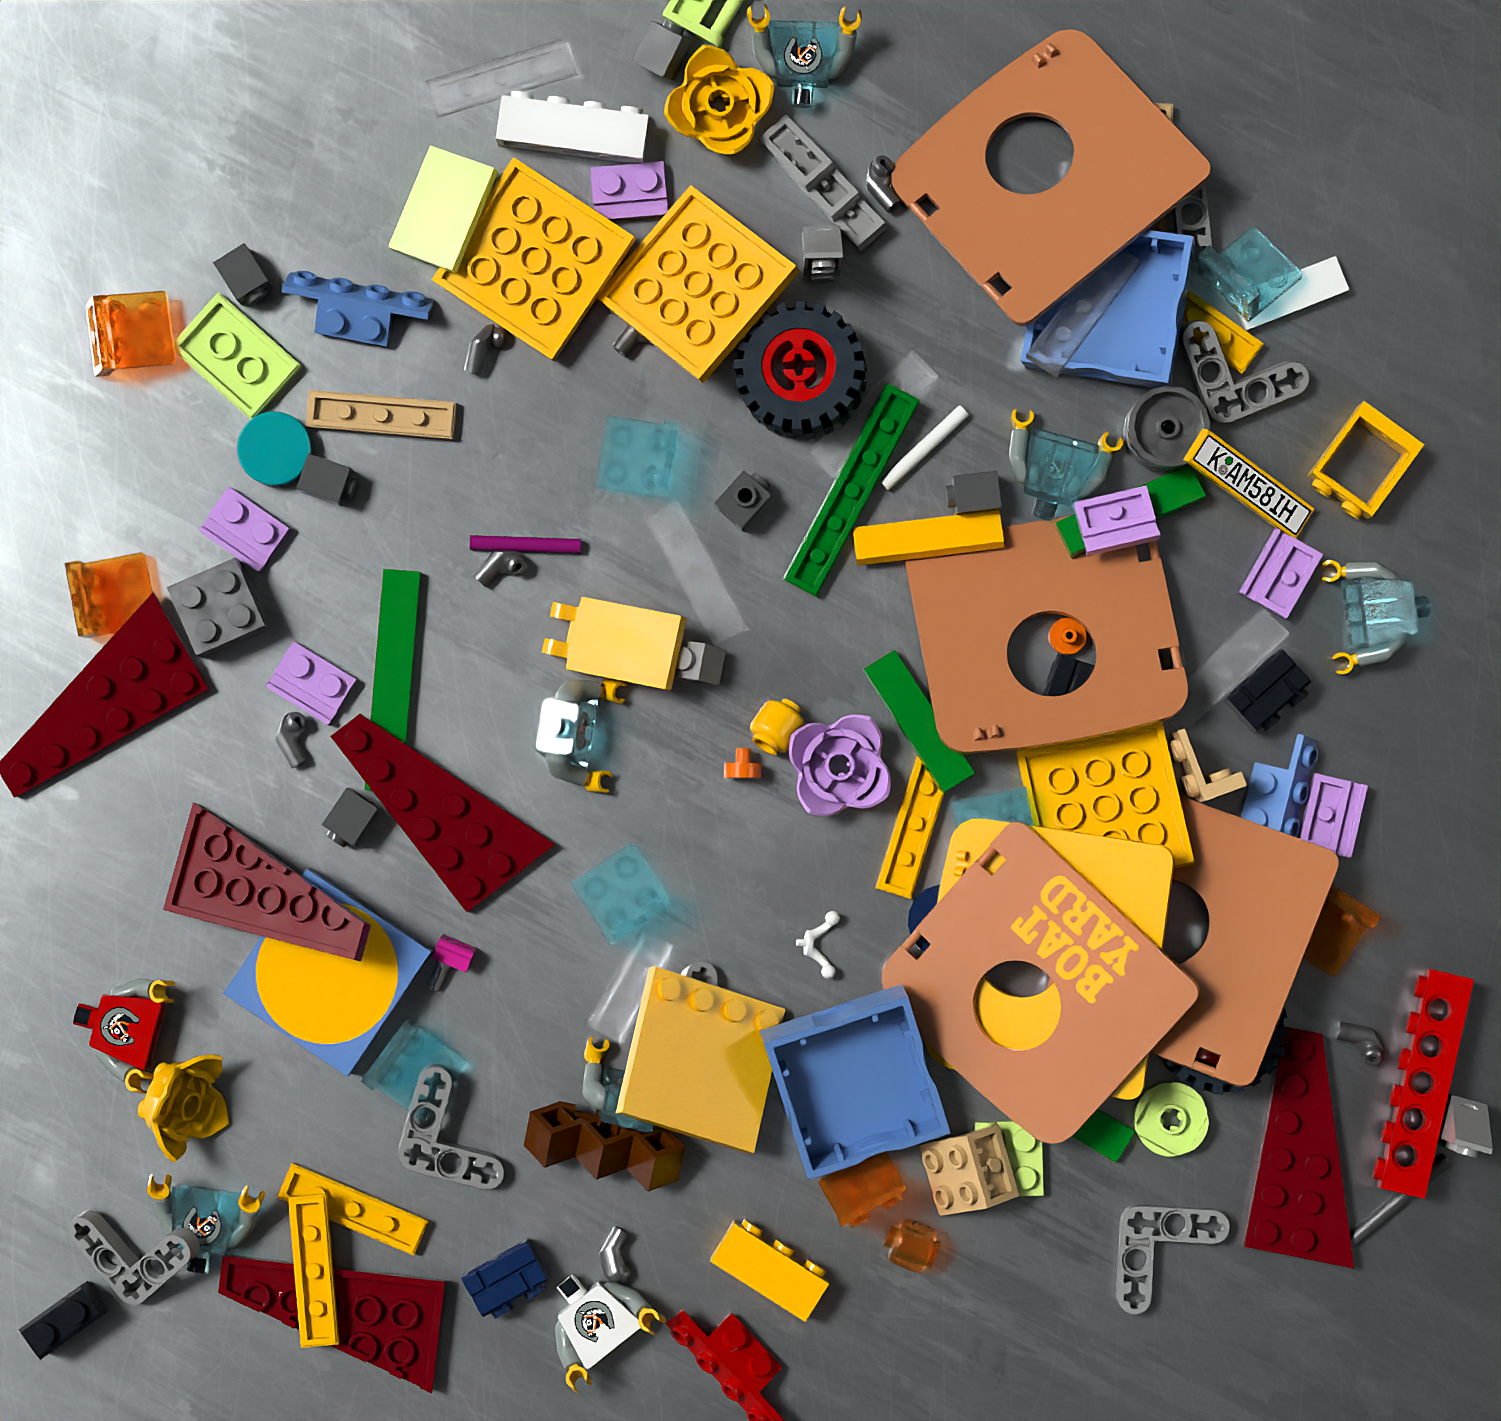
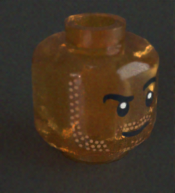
[883,1218,941,1273]

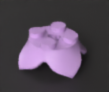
[789,715,891,816]

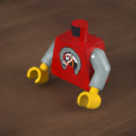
[73,978,175,1094]

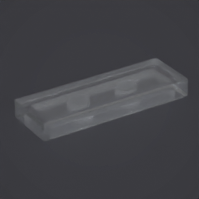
[587,928,673,1043]

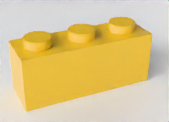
[710,1219,829,1322]

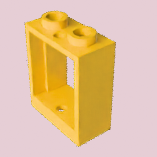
[1306,401,1425,520]

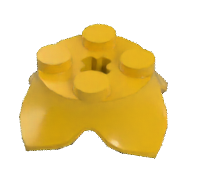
[664,45,774,155]
[138,1054,230,1163]

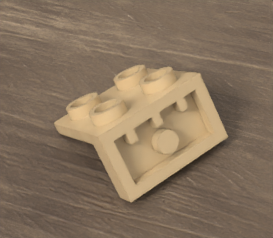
[1167,728,1247,802]
[919,1124,1019,1215]

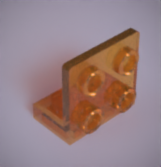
[86,291,175,377]
[64,552,152,639]
[1304,885,1381,977]
[817,1152,907,1228]

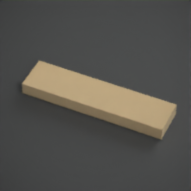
[306,390,457,440]

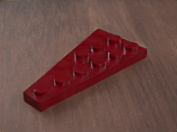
[0,592,210,798]
[330,714,555,912]
[163,802,371,962]
[1243,1026,1354,1269]
[218,1254,446,1394]

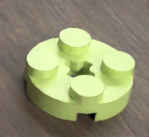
[1133,1082,1209,1157]

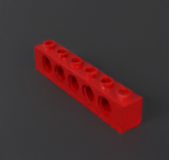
[1373,969,1474,1199]

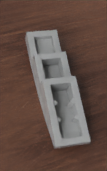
[758,114,888,252]

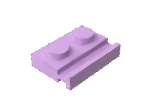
[590,161,668,221]
[1074,485,1160,557]
[198,486,291,573]
[1238,528,1323,619]
[265,641,358,726]
[1299,773,1368,858]

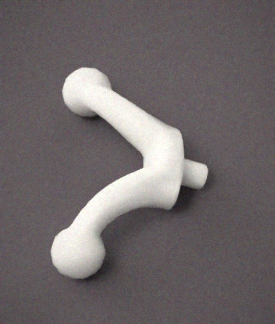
[796,911,840,979]

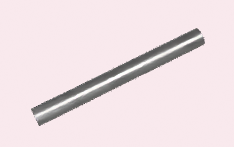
[1350,1153,1452,1250]

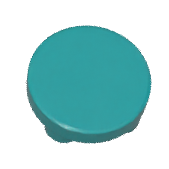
[237,411,312,486]

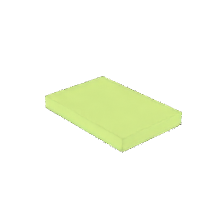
[388,145,498,273]
[169,292,302,419]

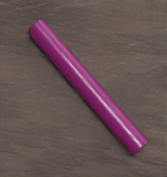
[470,535,581,554]

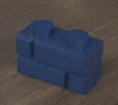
[461,1238,550,1319]

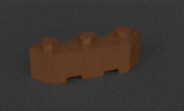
[524,1101,685,1192]

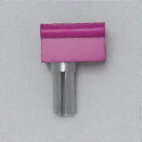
[428,934,477,991]

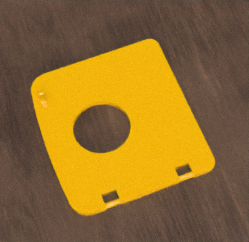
[925,818,1175,1100]

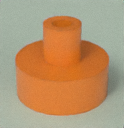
[1048,618,1086,655]
[724,748,762,778]

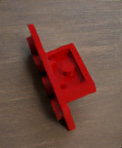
[666,1310,784,1421]

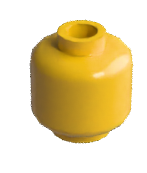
[750,699,805,755]

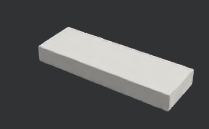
[1232,256,1349,331]

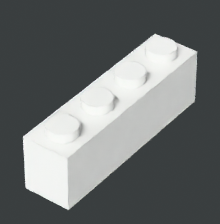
[496,91,649,164]

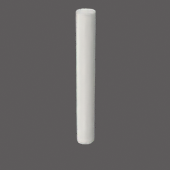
[879,405,969,491]

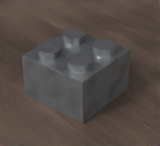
[167,558,270,658]

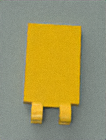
[542,597,687,691]

